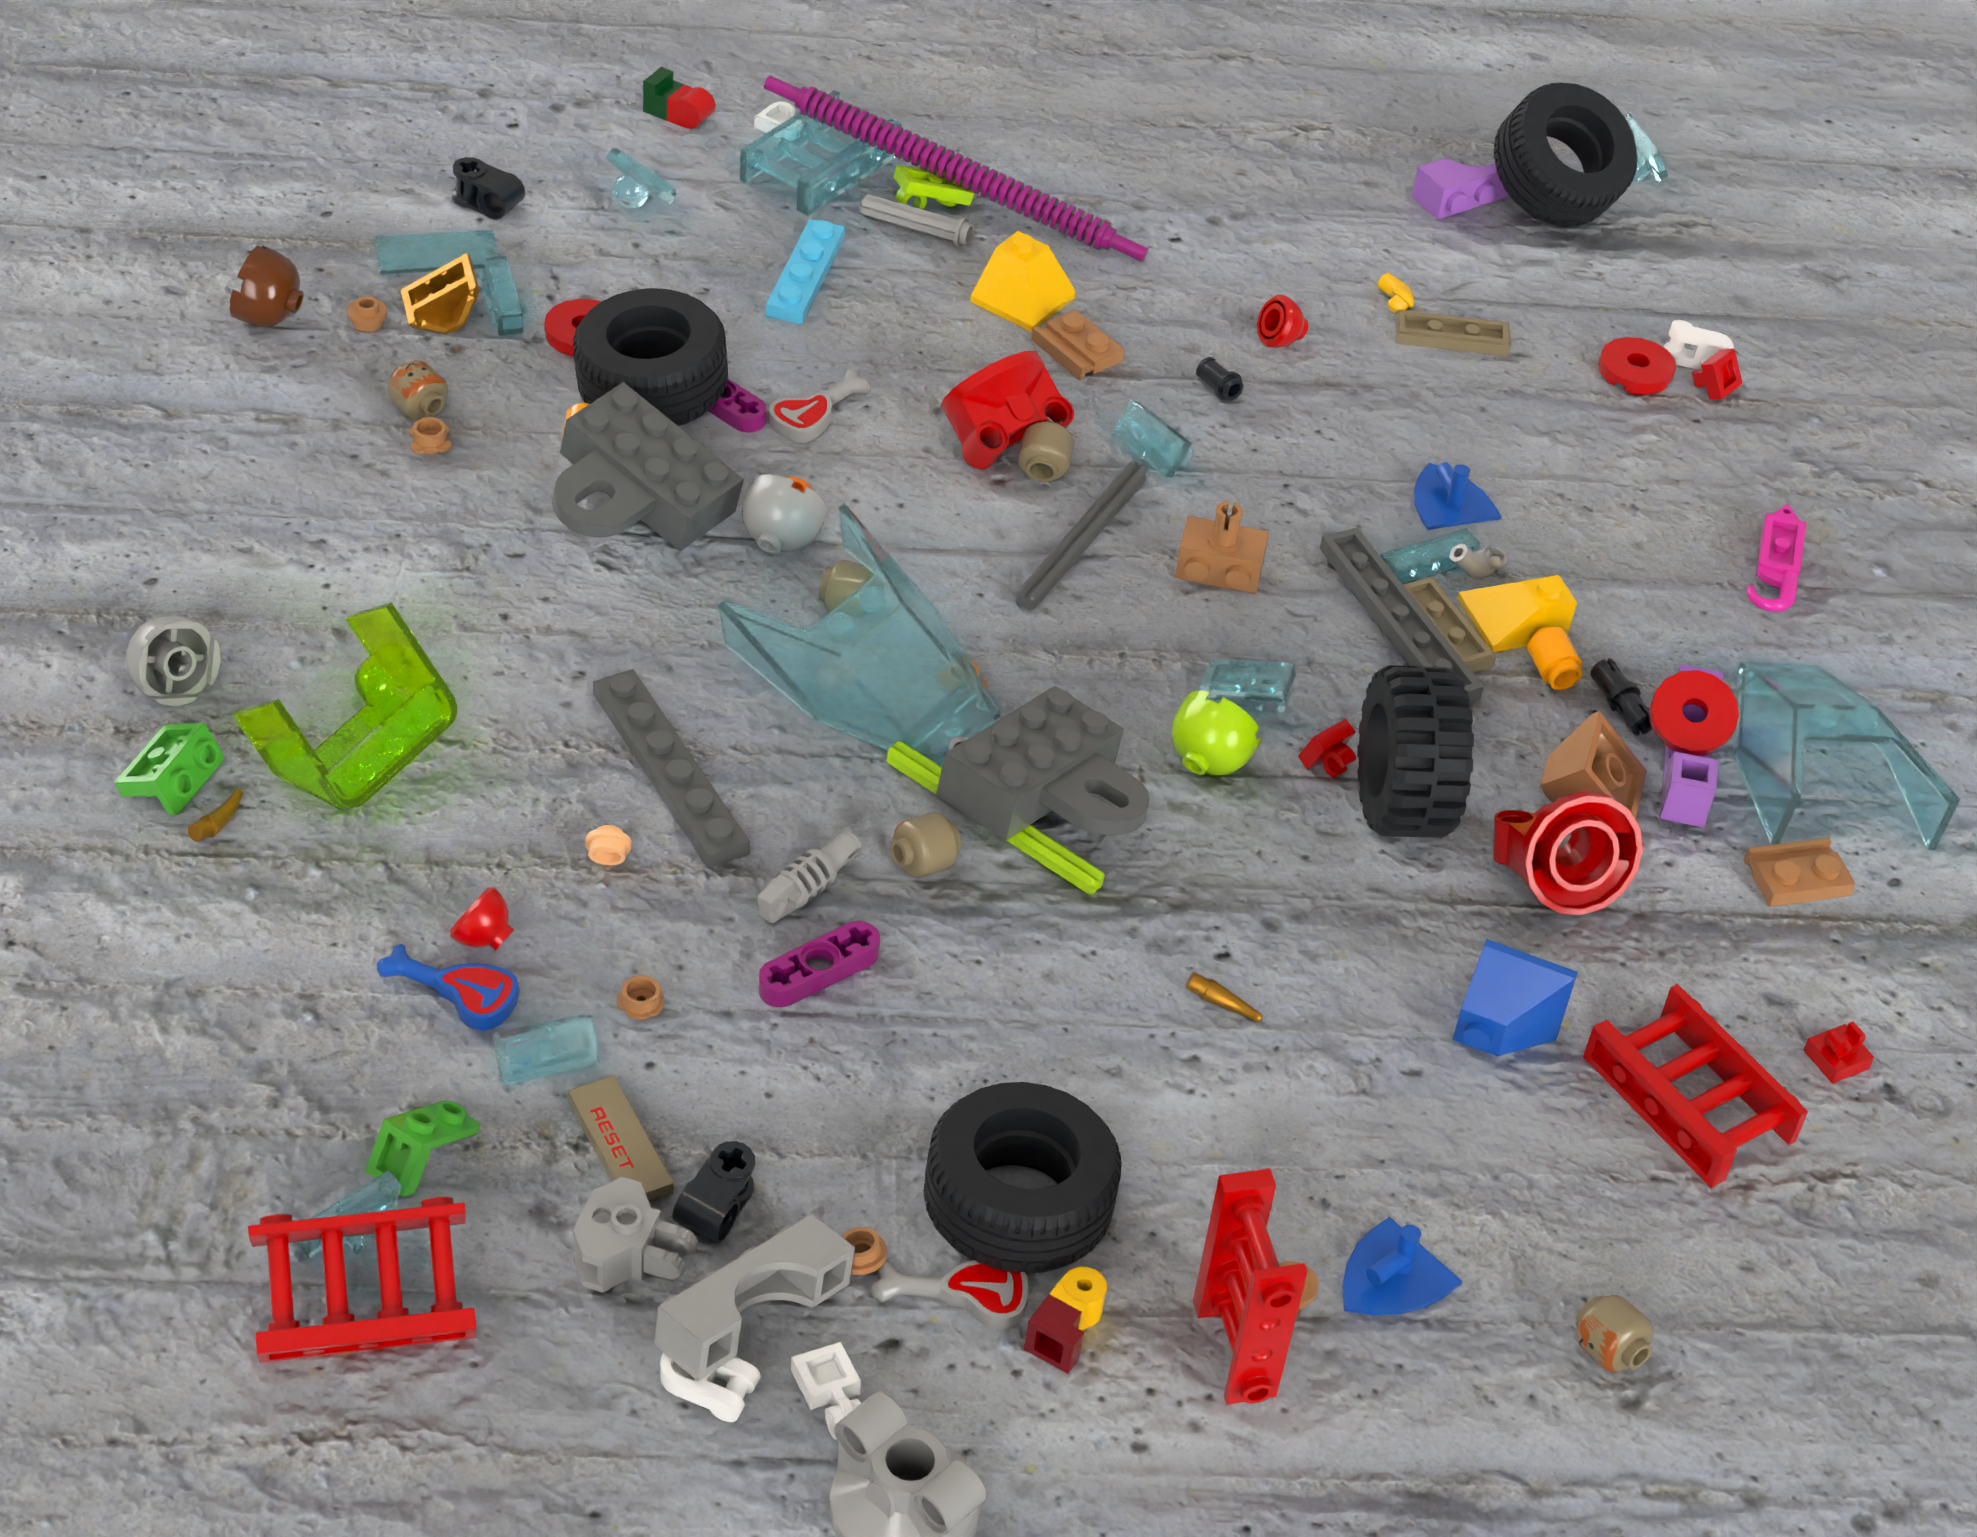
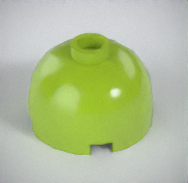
[1172,691,1262,775]

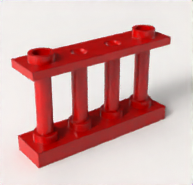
[1583,984,1808,1188]
[1193,1168,1307,1404]
[248,1197,476,1363]

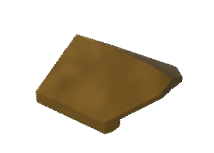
[400,253,480,334]

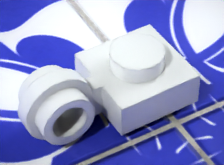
[791,1342,861,1440]

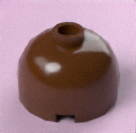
[229,245,304,327]

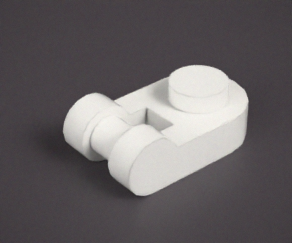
[1664,320,1734,370]
[660,1352,761,1422]

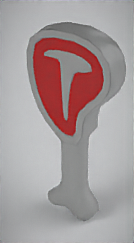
[768,369,871,443]
[871,1260,1028,1329]

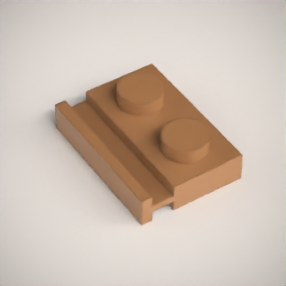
[1031,310,1124,380]
[1744,837,1856,907]

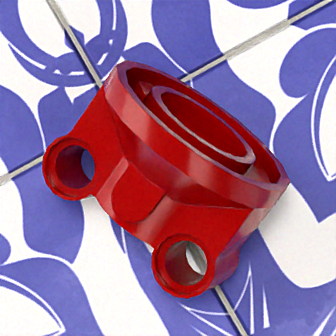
[940,351,1074,469]
[1493,791,1643,915]

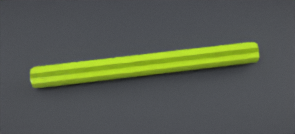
[886,741,1105,895]

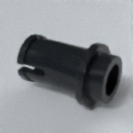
[1196,357,1244,401]

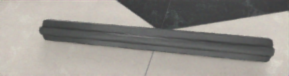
[1015,461,1148,611]

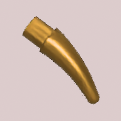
[188,789,243,842]
[1185,971,1263,1022]

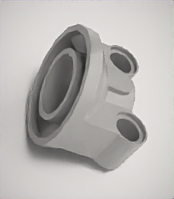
[828,1391,987,1537]

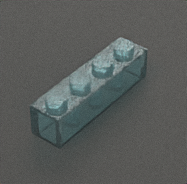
[479,256,523,336]
[1381,528,1481,584]

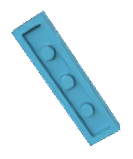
[766,219,845,324]

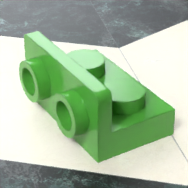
[114,723,225,815]

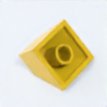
[970,231,1076,332]
[1457,575,1577,653]

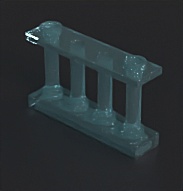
[740,90,902,216]

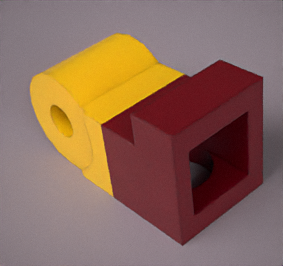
[1024,1267,1107,1374]

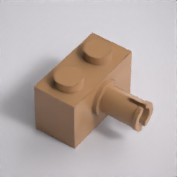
[1175,501,1269,594]

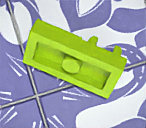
[893,165,975,209]

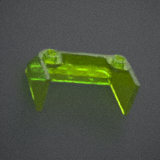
[232,602,457,810]

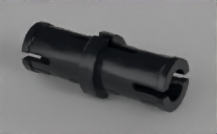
[1590,659,1652,735]

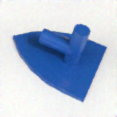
[1414,462,1501,530]
[1342,1217,1462,1315]

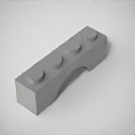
[654,1213,855,1381]

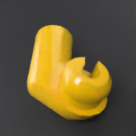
[1377,273,1415,314]

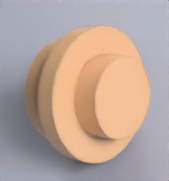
[585,825,632,865]

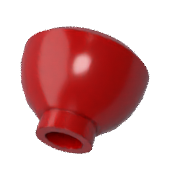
[1257,295,1308,348]
[450,887,514,951]

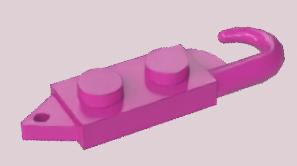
[1747,504,1806,612]

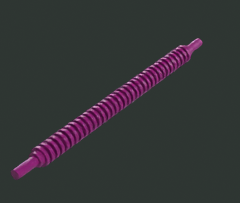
[764,75,1149,262]

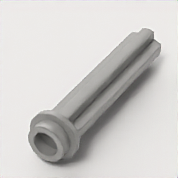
[860,194,975,247]

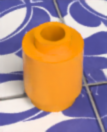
[1527,627,1582,690]

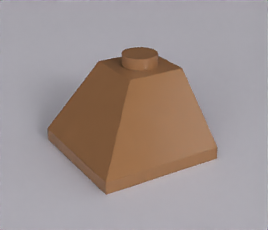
[1540,711,1647,819]

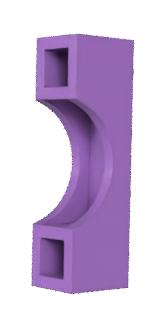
[1411,152,1556,220]
[1660,664,1723,828]

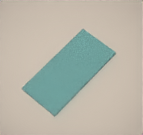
[375,230,499,275]

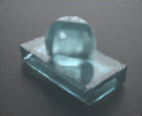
[606,148,677,209]

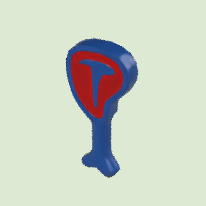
[376,944,520,1031]

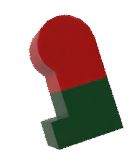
[643,67,716,129]

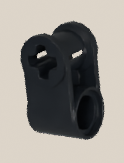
[452,157,526,220]
[672,1141,755,1243]

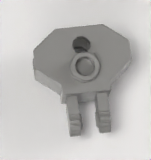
[573,1176,698,1292]

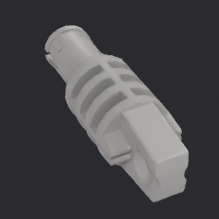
[757,830,862,923]

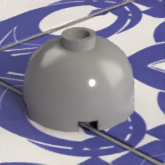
[742,474,828,554]
[126,614,221,707]

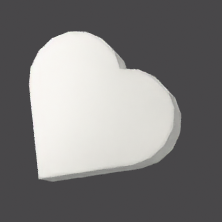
[754,102,799,139]

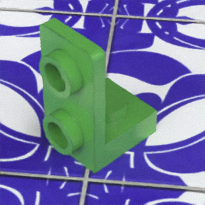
[365,1101,481,1197]

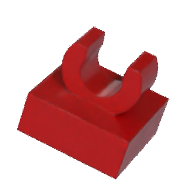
[1691,349,1743,400]
[1298,719,1357,779]
[1803,1021,1874,1084]

